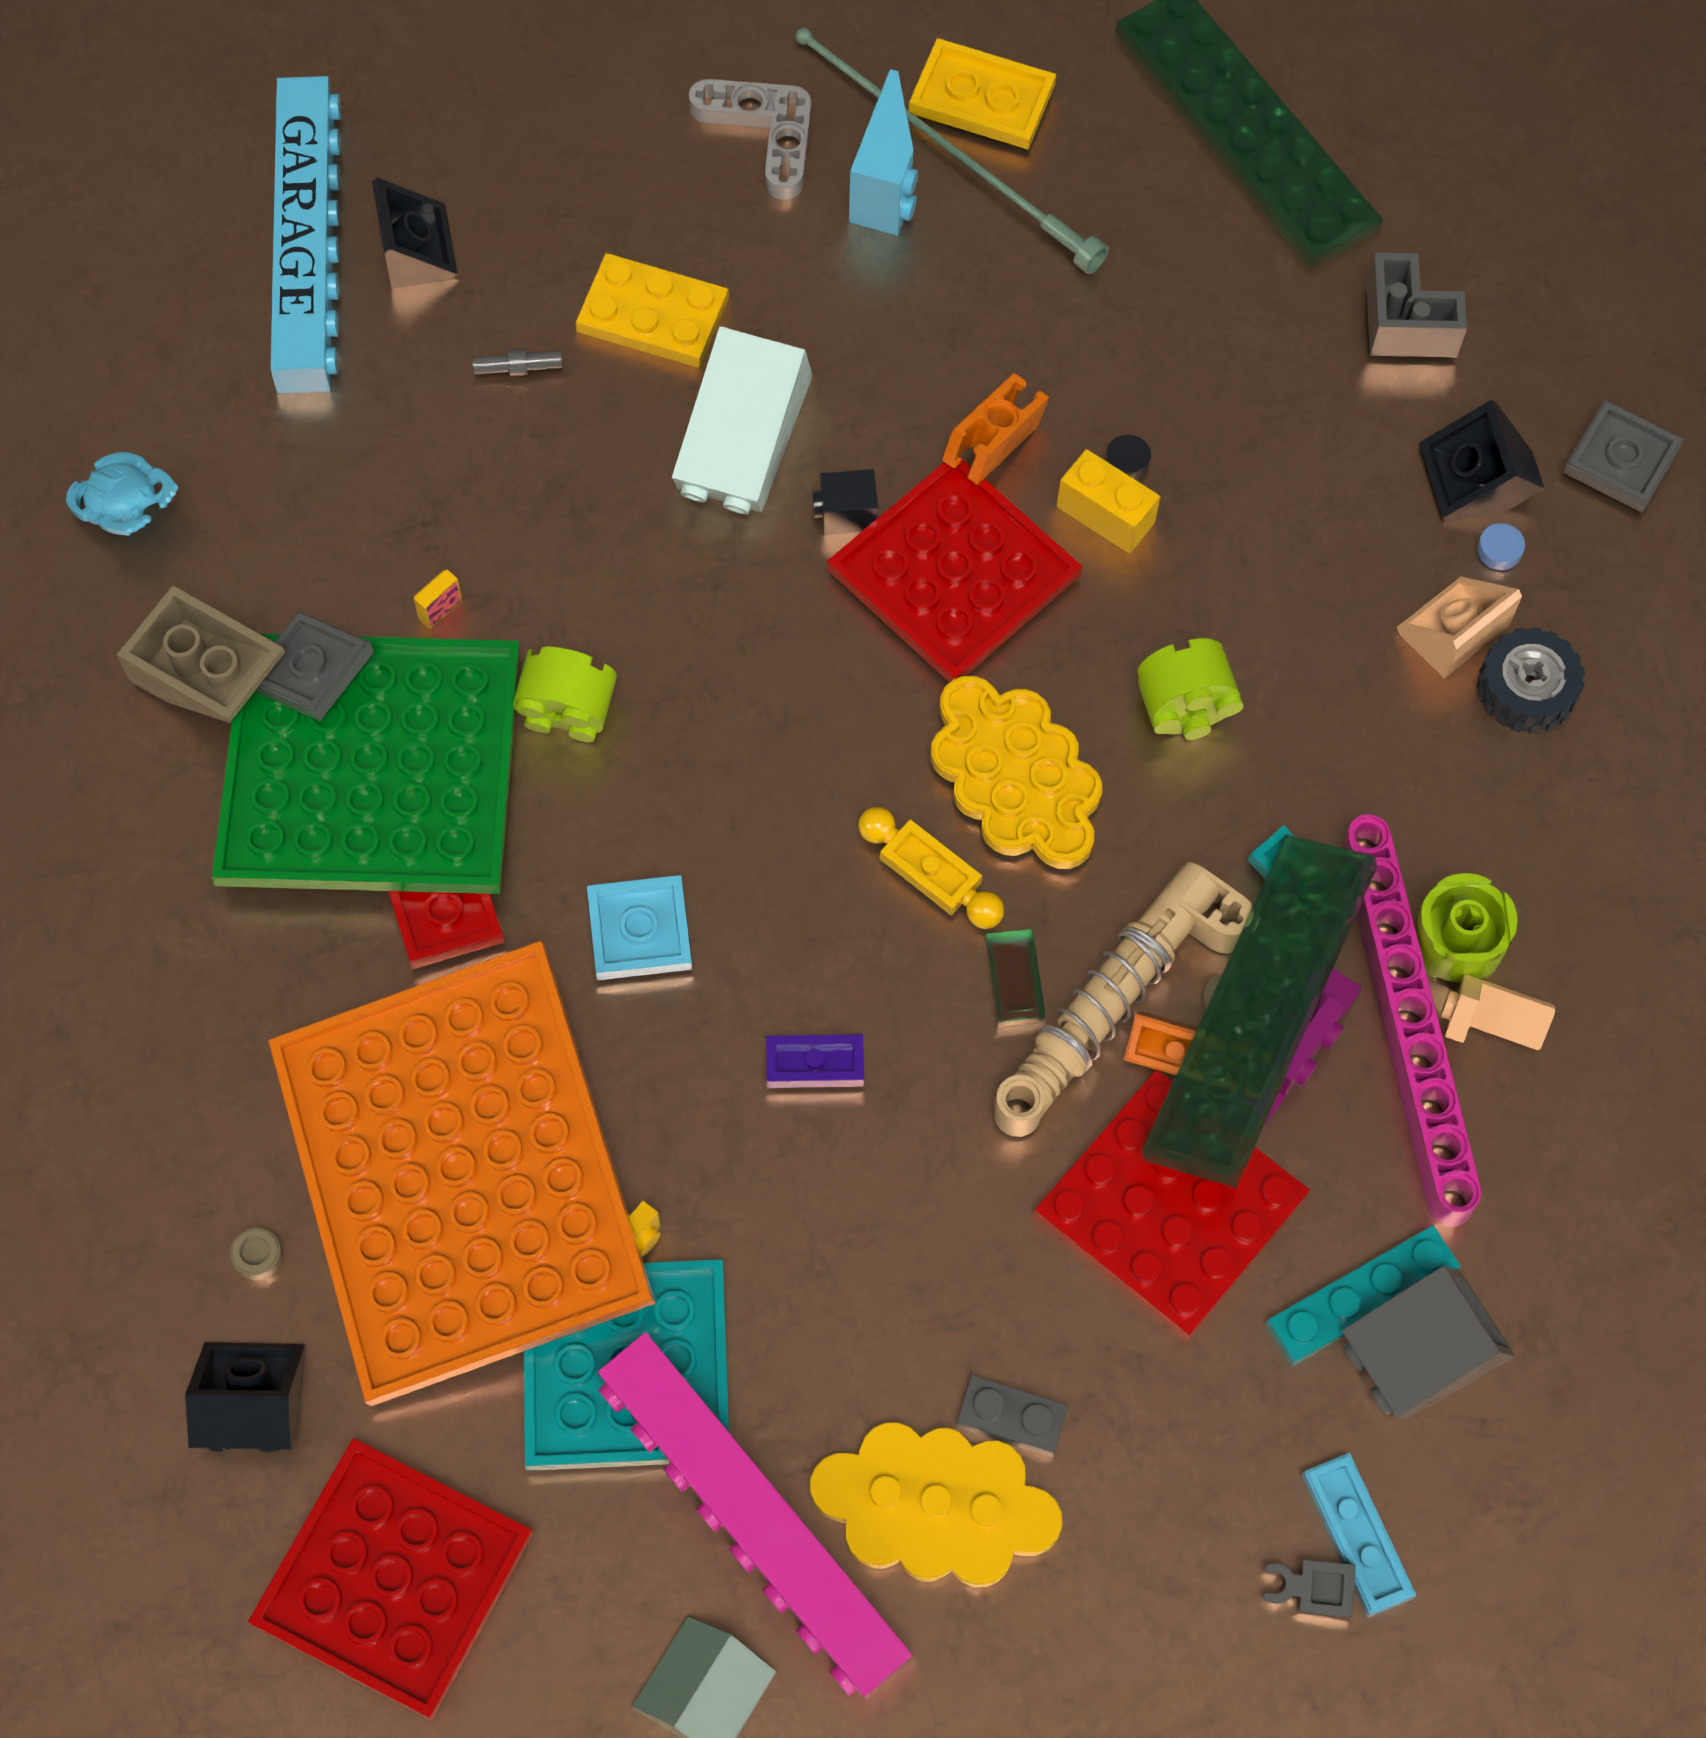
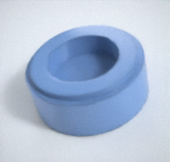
[1477,523,1525,570]

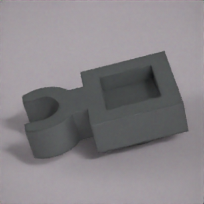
[1264,1560,1356,1618]

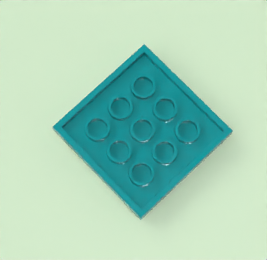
[524,1259,729,1471]

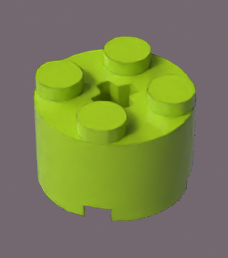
[1137,638,1244,740]
[513,646,617,742]
[1414,873,1518,983]

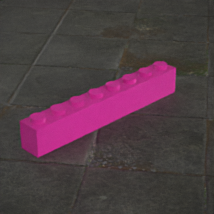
[597,1332,913,1699]

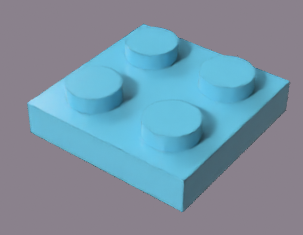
[587,875,692,980]

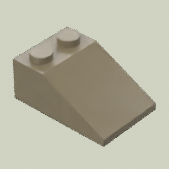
[116,585,285,723]

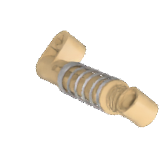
[993,862,1254,1137]

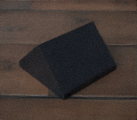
[372,177,458,289]

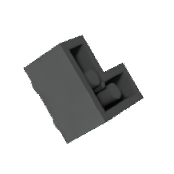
[1366,252,1467,358]

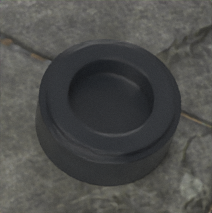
[1105,435,1151,480]

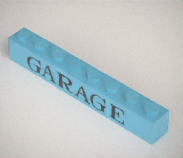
[271,76,341,394]

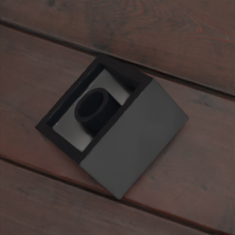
[185,1342,305,1453]

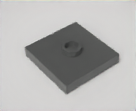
[1563,399,1684,513]
[255,611,374,721]

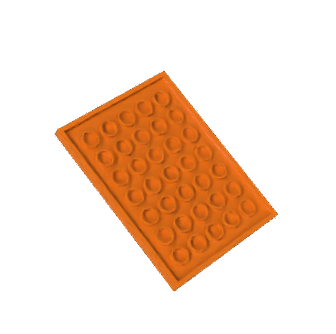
[268,941,656,1406]

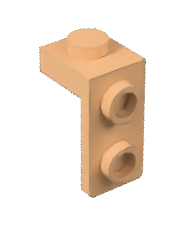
[1440,974,1556,1050]

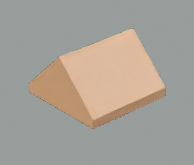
[1396,576,1522,679]

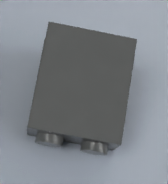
[1342,1266,1516,1419]

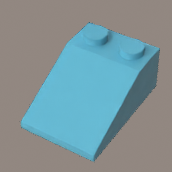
[849,69,918,236]

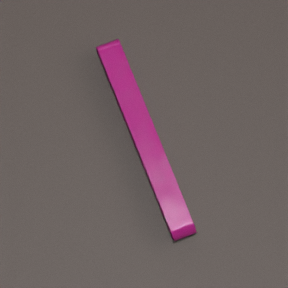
[1341,814,1481,1227]

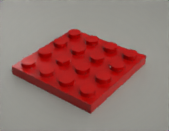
[827,456,1083,683]
[1033,1069,1310,1340]
[248,1438,534,1721]

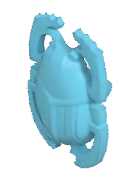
[66,452,179,536]

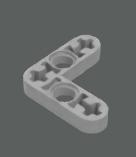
[689,79,811,200]

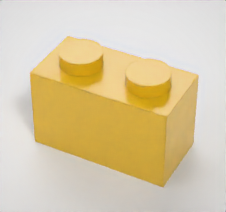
[1057,449,1160,554]

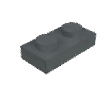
[956,1375,1068,1458]

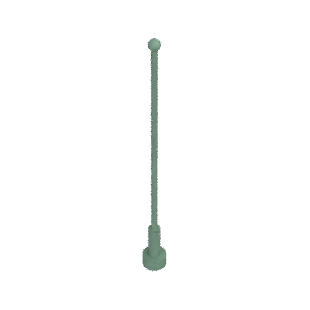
[795,28,1109,275]

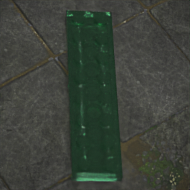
[1115,0,1383,268]
[1142,835,1377,1188]

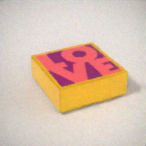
[414,569,462,630]

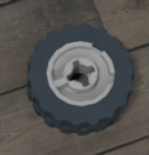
[1477,627,1585,734]

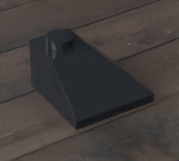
[1419,400,1545,521]

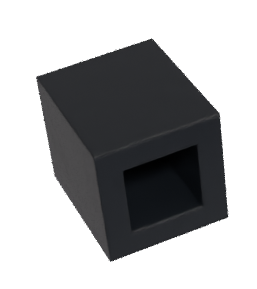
[812,469,878,535]

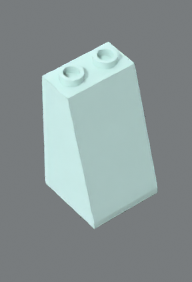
[672,326,812,515]

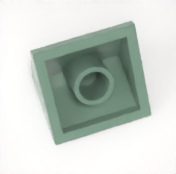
[632,1616,776,1738]

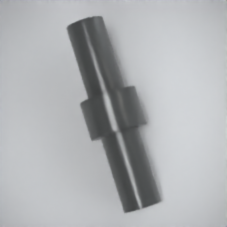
[473,349,563,377]

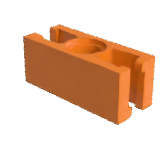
[942,373,1050,485]

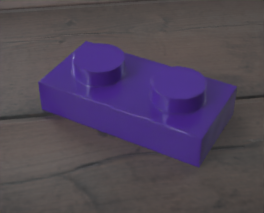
[766,1034,864,1088]

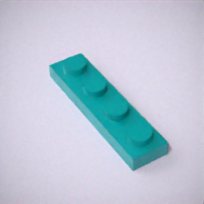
[1265,1225,1461,1367]

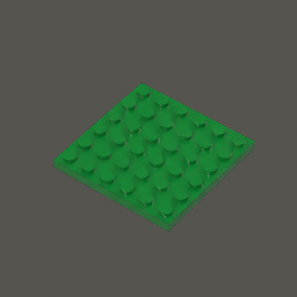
[212,634,520,894]

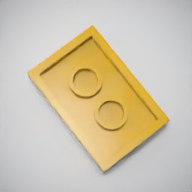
[909,38,1056,150]
[576,253,729,368]

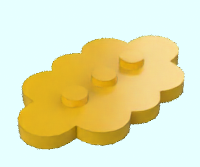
[931,676,1102,869]
[810,1423,1062,1588]

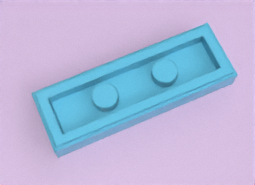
[1301,1453,1416,1618]

